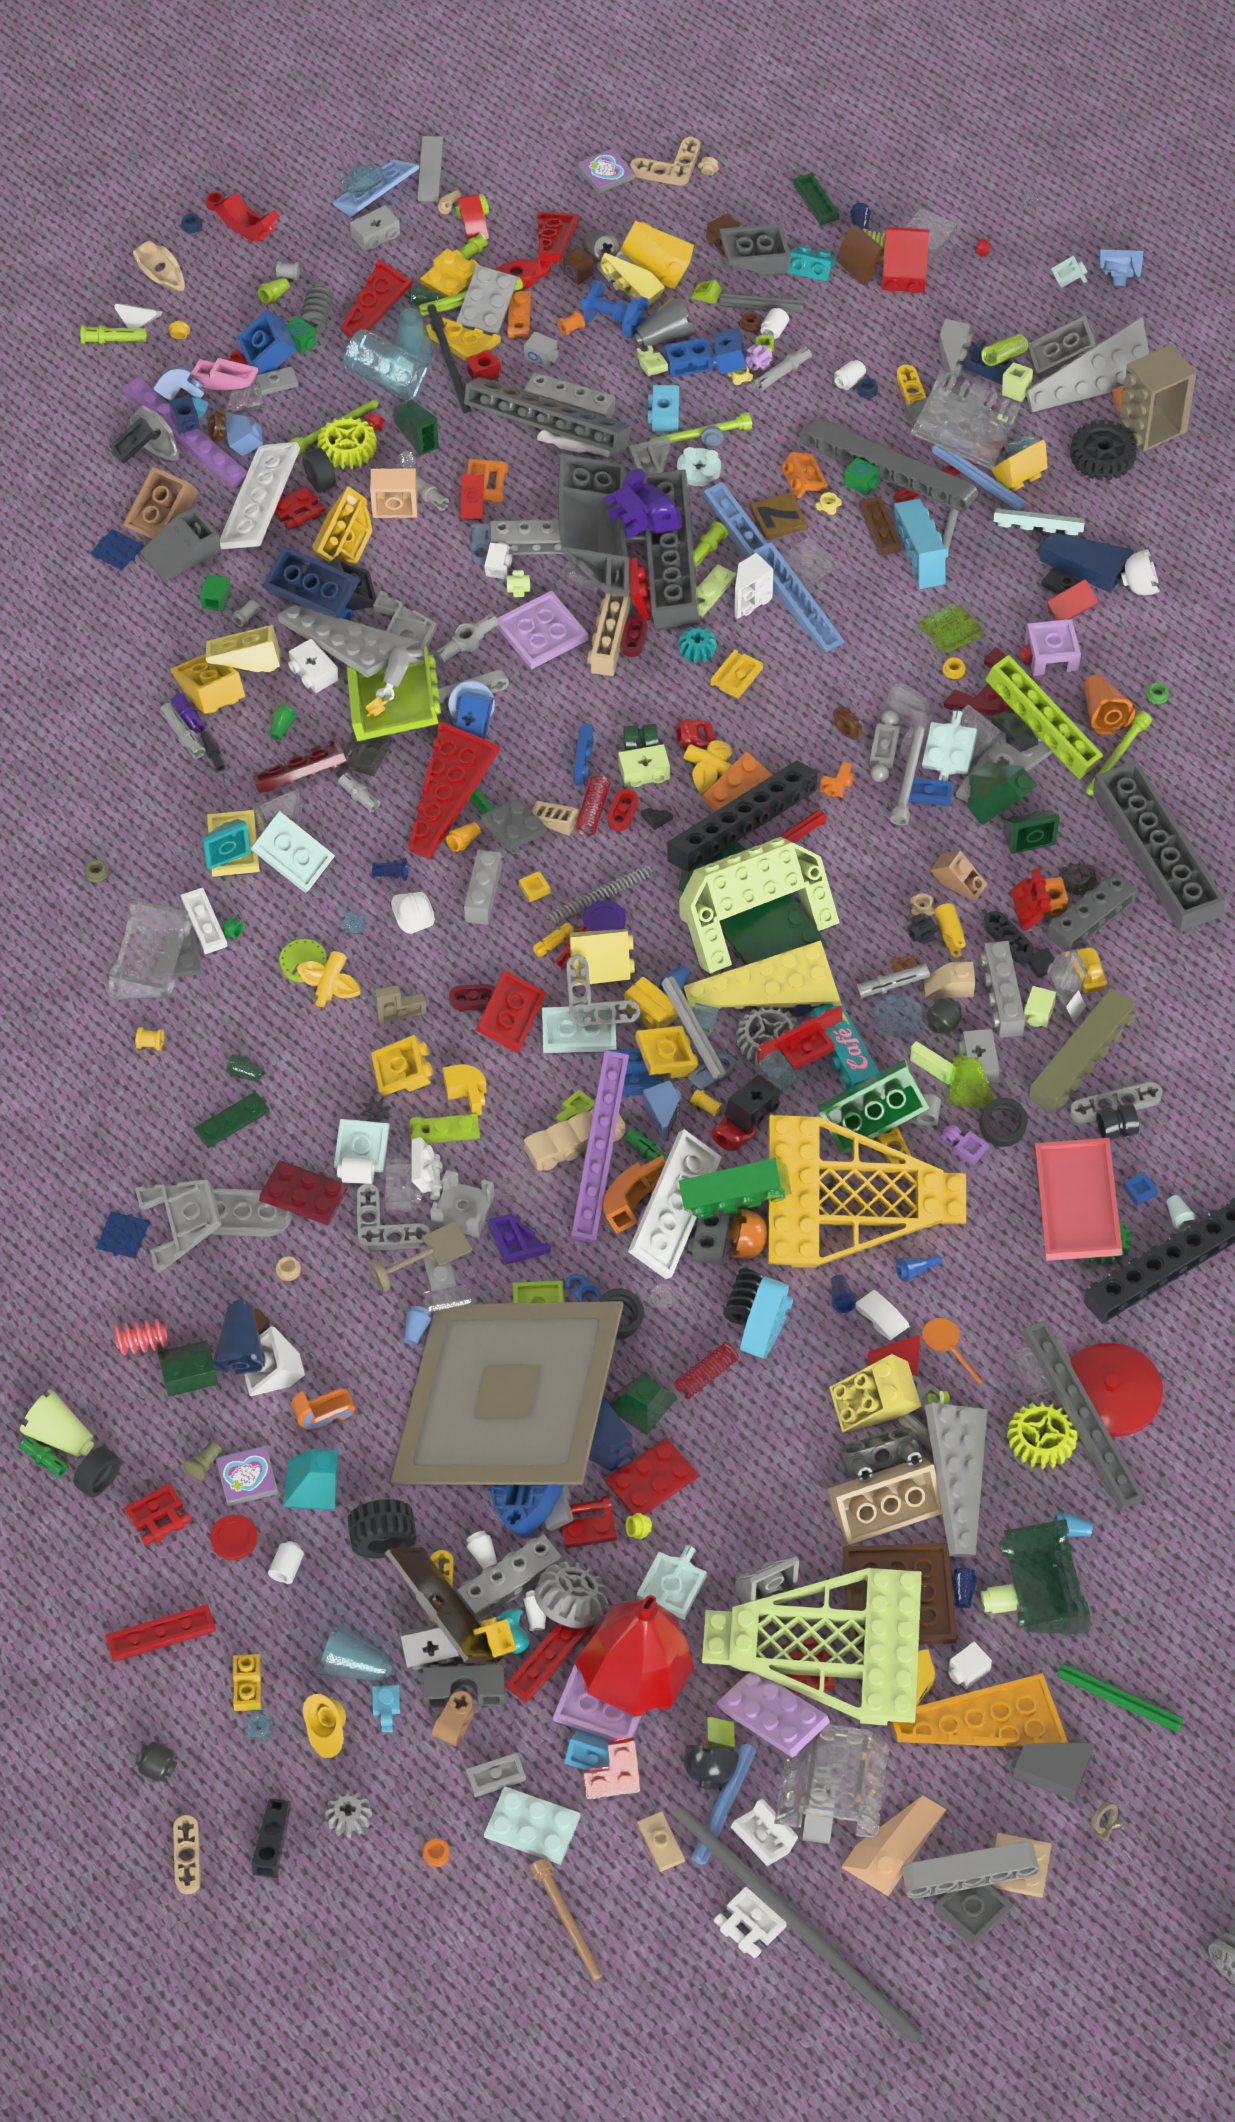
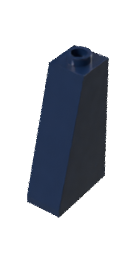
[1038,533,1134,593]

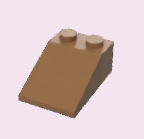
[123,467,199,540]

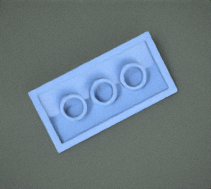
[332,159,419,217]

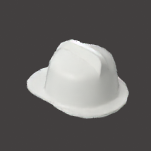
[391,892,435,934]

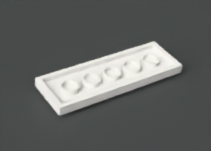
[220,442,300,549]
[628,1130,722,1279]

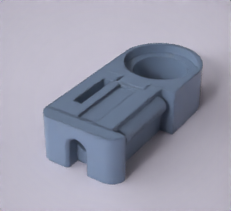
[471,524,491,565]
[688,1053,733,1091]

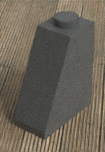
[1010,1742,1095,1801]

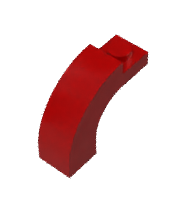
[214,192,280,242]

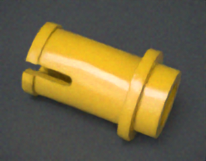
[690,1090,723,1117]

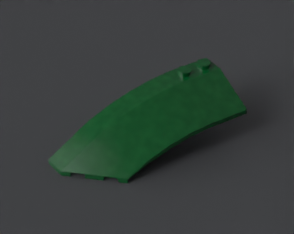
[678,841,826,965]

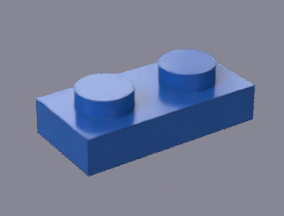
[908,778,953,806]

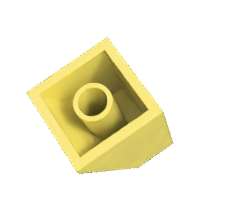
[569,929,635,986]

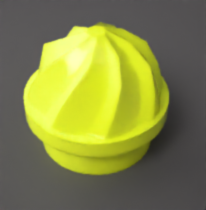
[626,1513,652,1539]

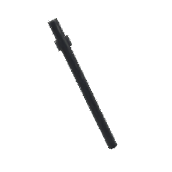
[427,304,471,413]

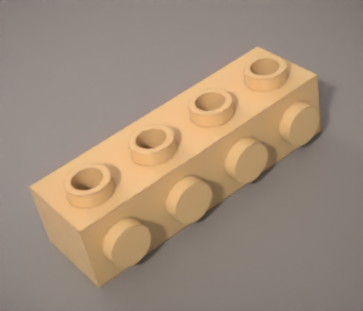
[587,589,630,676]

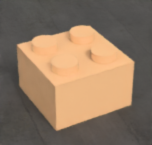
[370,468,418,518]

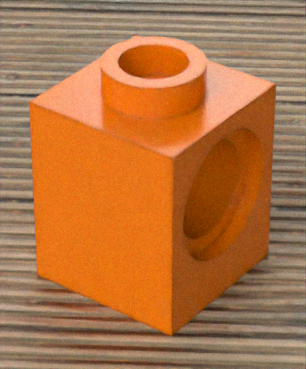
[1042,877,1068,916]

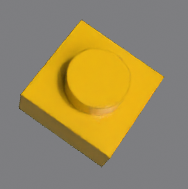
[519,871,551,902]

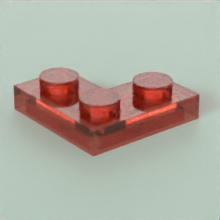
[583,1737,640,1799]

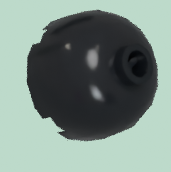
[684,1745,739,1790]

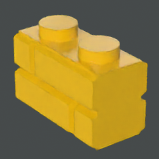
[624,977,679,1029]

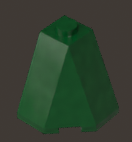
[968,762,1037,825]
[609,1375,677,1435]

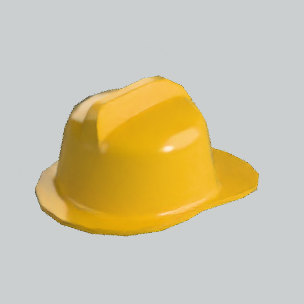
[303,1694,346,1758]

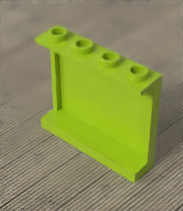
[347,646,441,741]

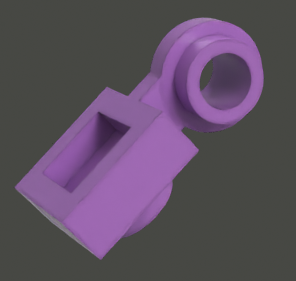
[941,1125,989,1166]

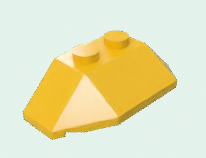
[313,486,372,565]

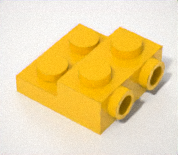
[420,248,478,298]
[635,1026,698,1078]
[371,1035,434,1097]

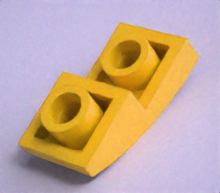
[233,1654,261,1711]

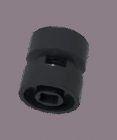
[1096,1103,1139,1140]

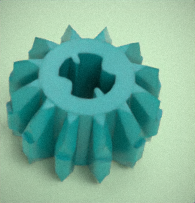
[678,625,717,665]

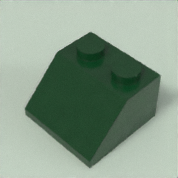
[1003,810,1060,854]
[157,1340,218,1397]

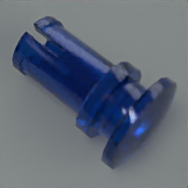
[372,857,409,881]

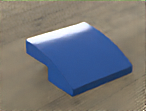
[609,1049,659,1096]

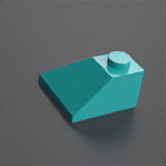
[202,819,251,870]
[283,1449,340,1510]

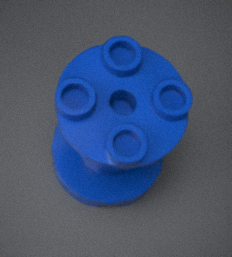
[580,280,649,339]

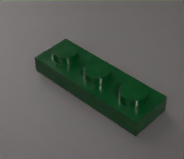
[194,1091,270,1149]

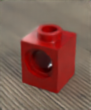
[466,349,501,381]

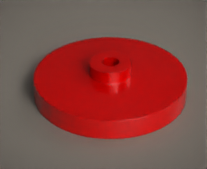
[210,1515,258,1560]

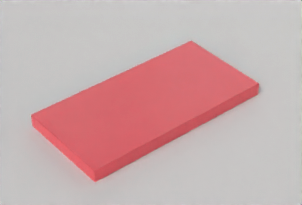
[1035,1138,1122,1261]

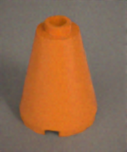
[1083,674,1135,735]

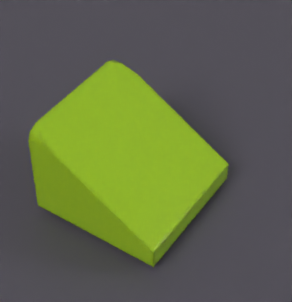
[691,279,722,304]
[707,1717,735,1749]

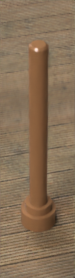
[529,1858,602,1981]

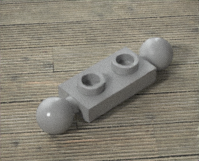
[870,710,900,782]

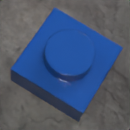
[1123,1172,1158,1206]

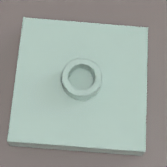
[334,1119,390,1172]

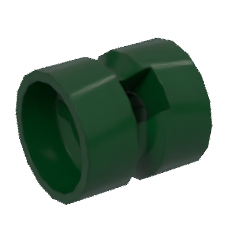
[623,724,659,751]

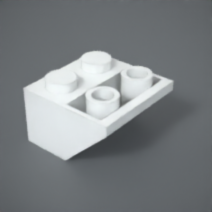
[735,553,773,619]

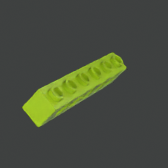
[985,655,1103,780]

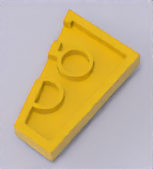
[424,317,501,362]

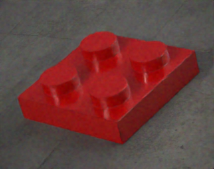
[629,558,652,621]

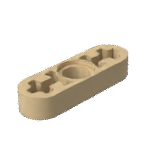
[173,1815,201,1894]

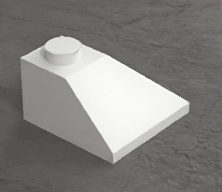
[244,1326,305,1396]

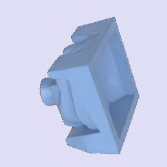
[1099,249,1144,286]

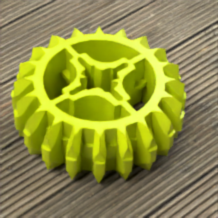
[318,416,377,470]
[1007,1401,1078,1470]

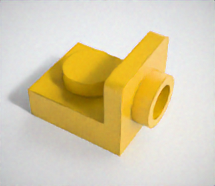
[473,1617,517,1657]

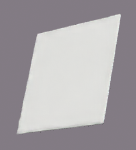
[1066,990,1086,1023]

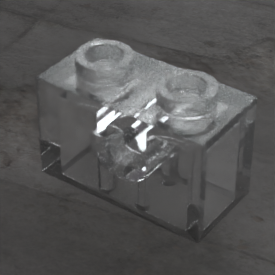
[385,1158,421,1213]

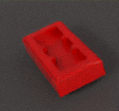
[460,474,484,520]

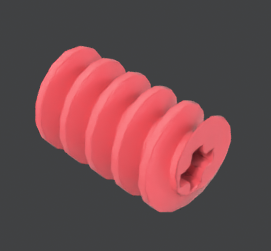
[114,1318,169,1356]

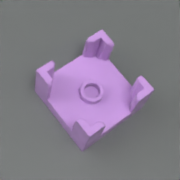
[1024,619,1081,676]

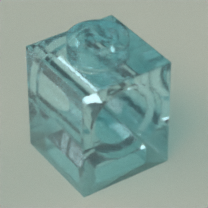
[758,1049,798,1091]

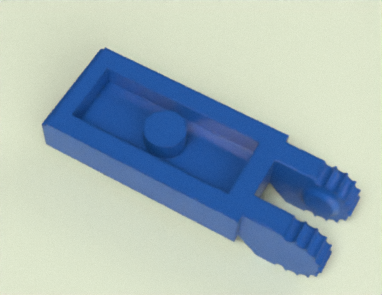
[574,723,594,786]

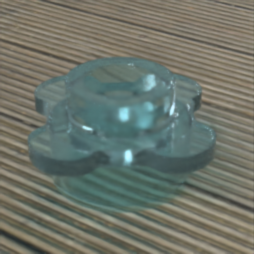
[340,911,367,934]
[245,1714,274,1742]

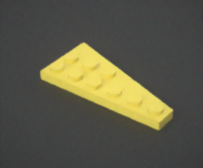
[683,940,842,1010]

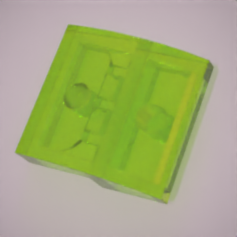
[918,603,983,654]

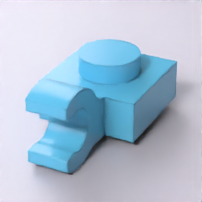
[372,1685,400,1732]

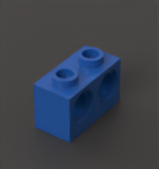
[664,338,713,378]

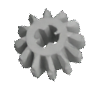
[325,1789,372,1839]

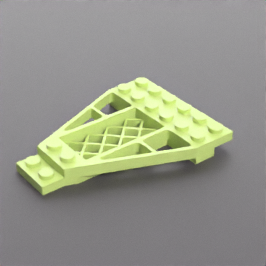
[702,1568,921,1725]

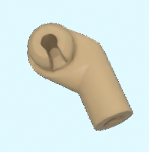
[438,190,461,214]

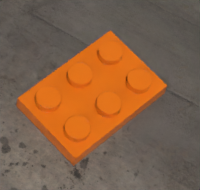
[701,751,773,811]

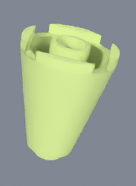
[20,1389,94,1457]

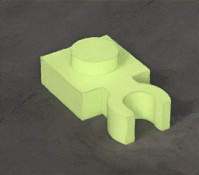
[637,345,668,376]

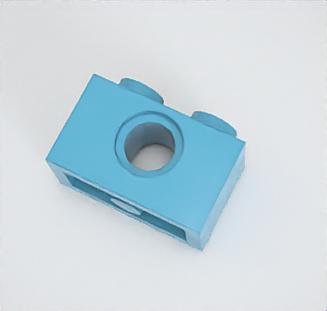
[648,385,679,432]

